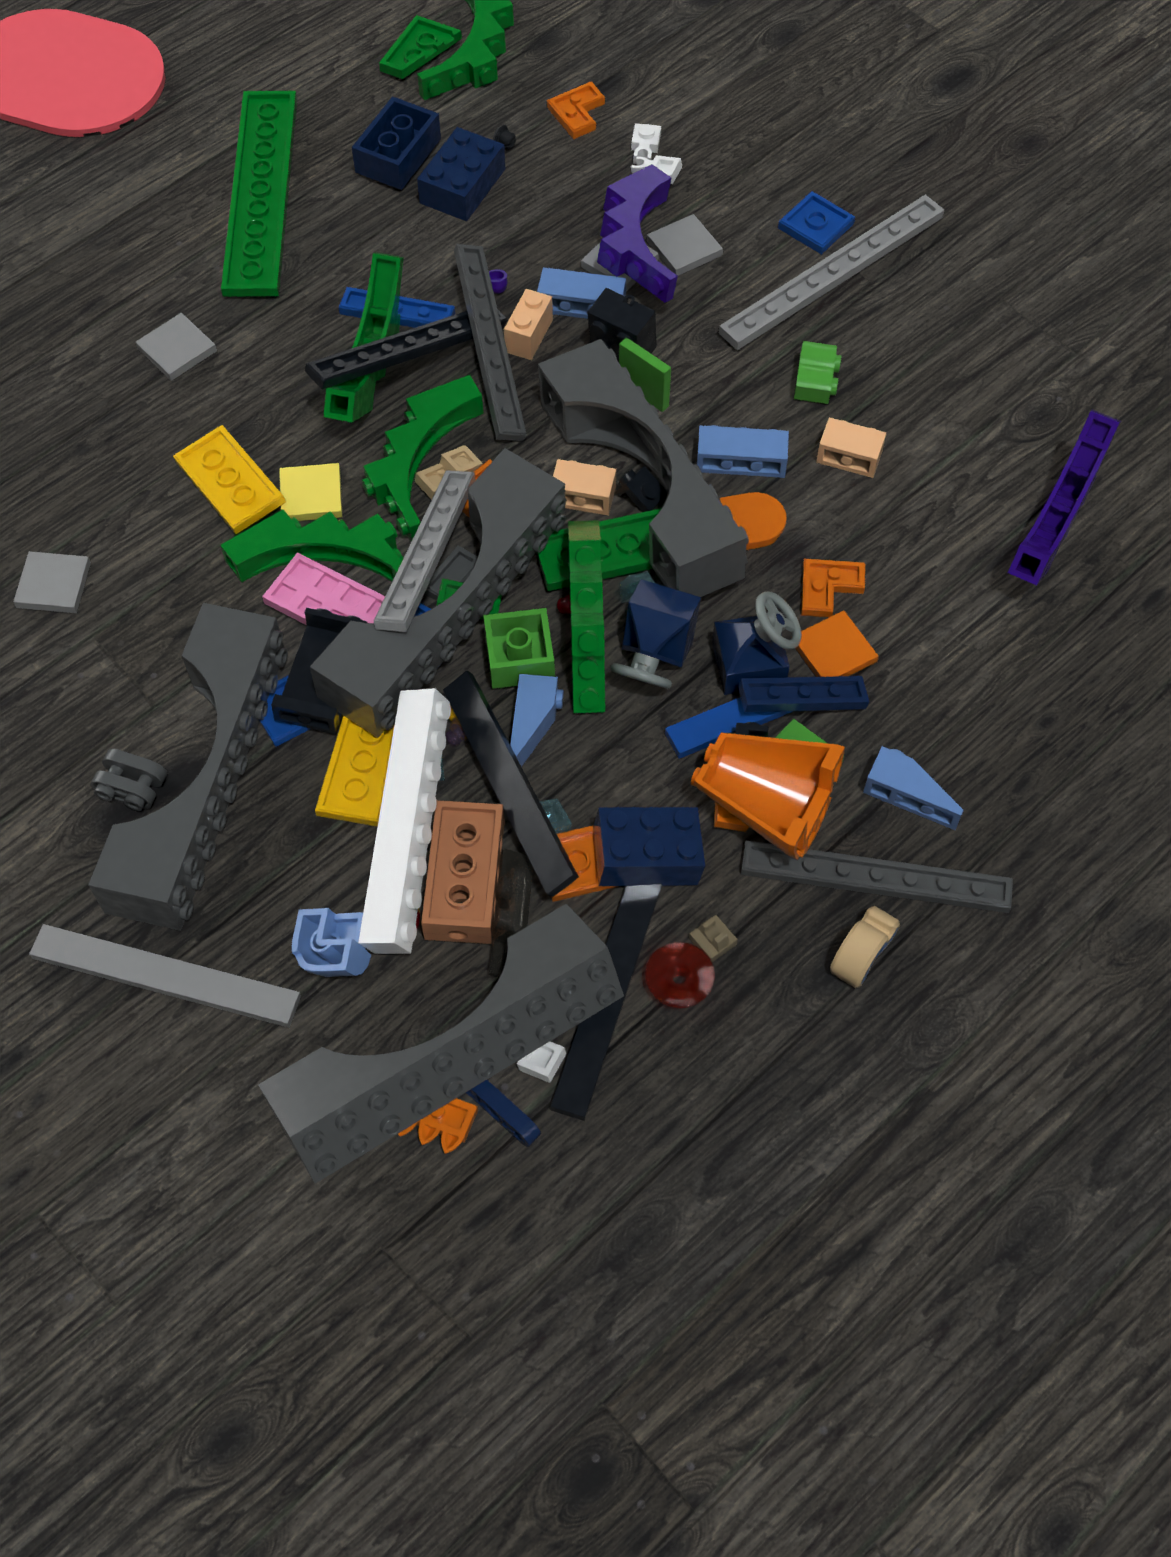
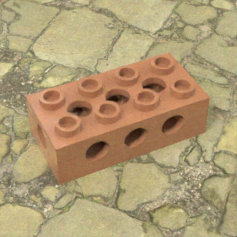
[421,800,505,944]

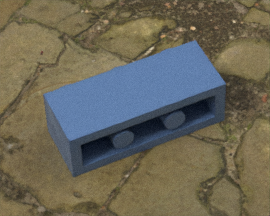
[537,267,626,319]
[697,425,789,478]

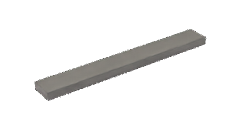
[374,470,476,632]
[29,924,301,1028]

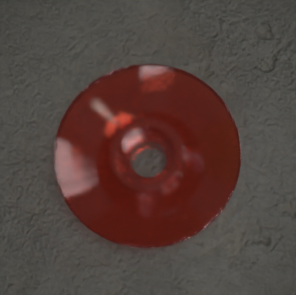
[645,942,715,1008]

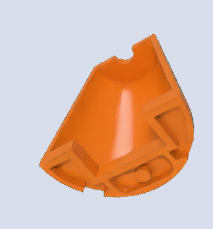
[691,732,845,860]

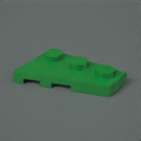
[379,15,462,79]

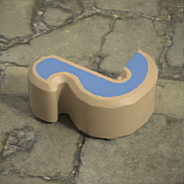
[830,906,900,988]

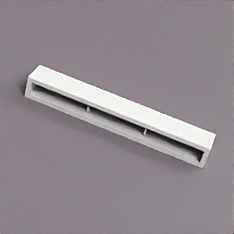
[358,688,451,954]

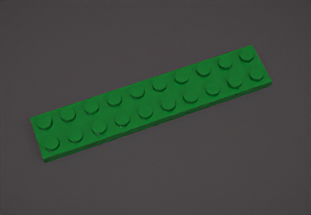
[221,91,297,297]

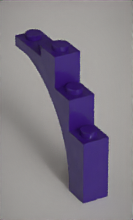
[597,164,678,303]
[1008,410,1121,586]

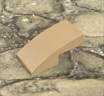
[415,445,483,500]

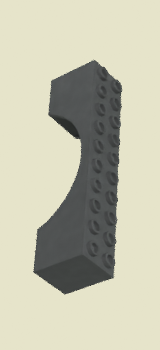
[538,339,749,597]
[310,448,567,738]
[88,603,288,931]
[258,904,624,1184]

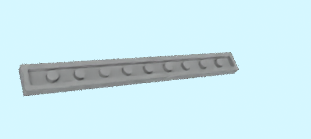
[719,194,944,350]

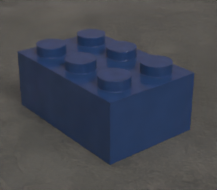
[351,96,441,190]
[417,127,506,221]
[593,807,705,886]

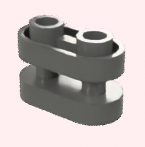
[90,749,168,811]

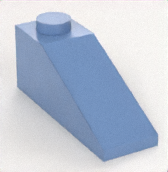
[510,674,564,767]
[863,746,963,830]

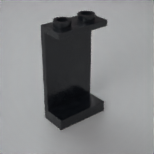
[271,607,367,734]

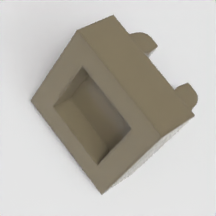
[689,915,738,964]

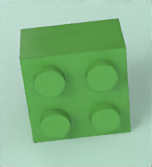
[483,608,555,689]

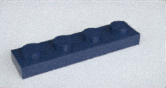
[738,676,870,712]

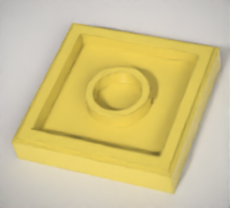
[280,463,343,521]

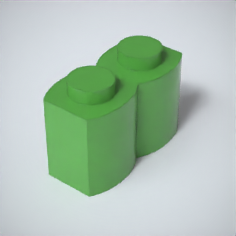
[794,341,841,404]

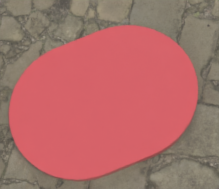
[0,9,165,137]

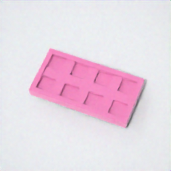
[262,552,385,625]

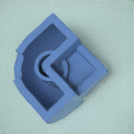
[292,908,371,977]

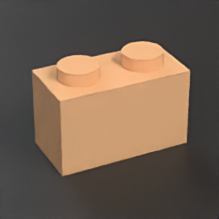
[504,289,553,360]
[816,417,886,478]
[553,459,616,516]

